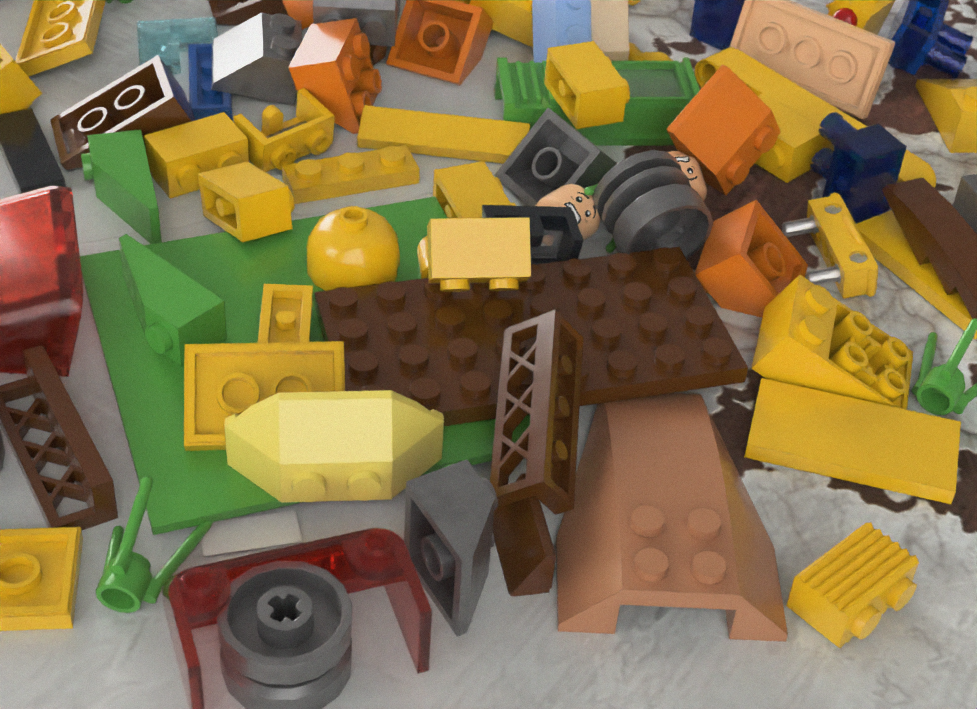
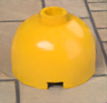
[307,206,400,291]

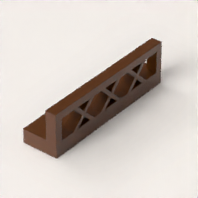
[490,309,584,515]
[0,345,118,530]

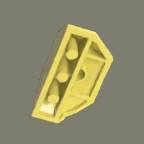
[225,390,444,503]

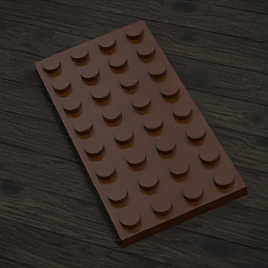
[314,247,748,426]

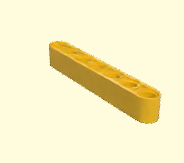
[695,47,936,207]

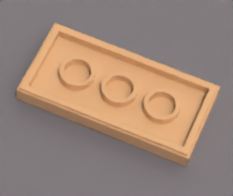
[729,0,896,119]

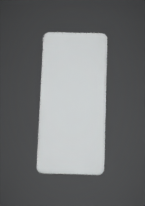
[200,510,302,556]

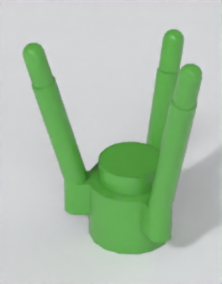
[911,318,977,415]
[95,476,212,613]

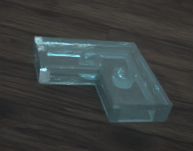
[137,17,218,74]

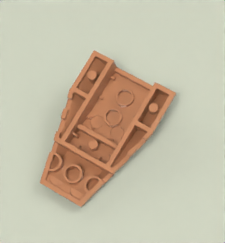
[555,393,788,642]

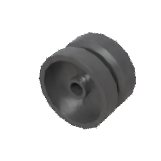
[217,561,352,709]

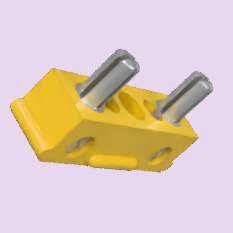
[782,193,878,299]

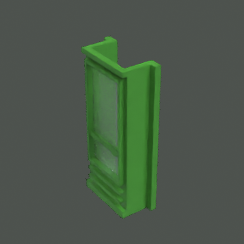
[493,57,700,146]

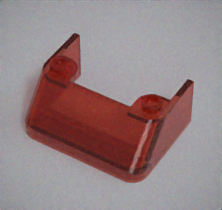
[162,528,432,709]

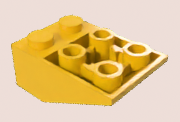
[751,275,913,410]

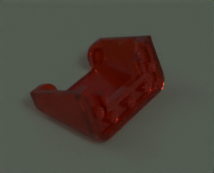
[0,185,83,377]

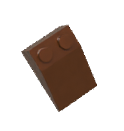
[50,55,195,170]

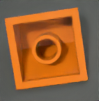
[386,0,494,85]
[666,64,781,196]
[695,200,808,318]

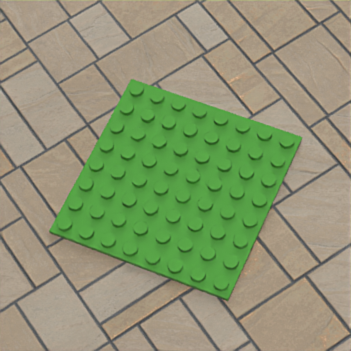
[77,196,530,535]

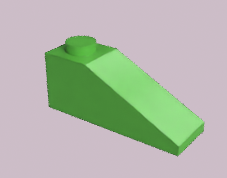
[81,130,162,244]
[119,234,227,367]

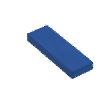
[188,43,233,121]

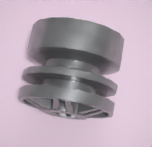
[593,150,713,259]

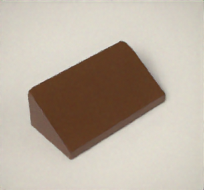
[492,473,556,597]

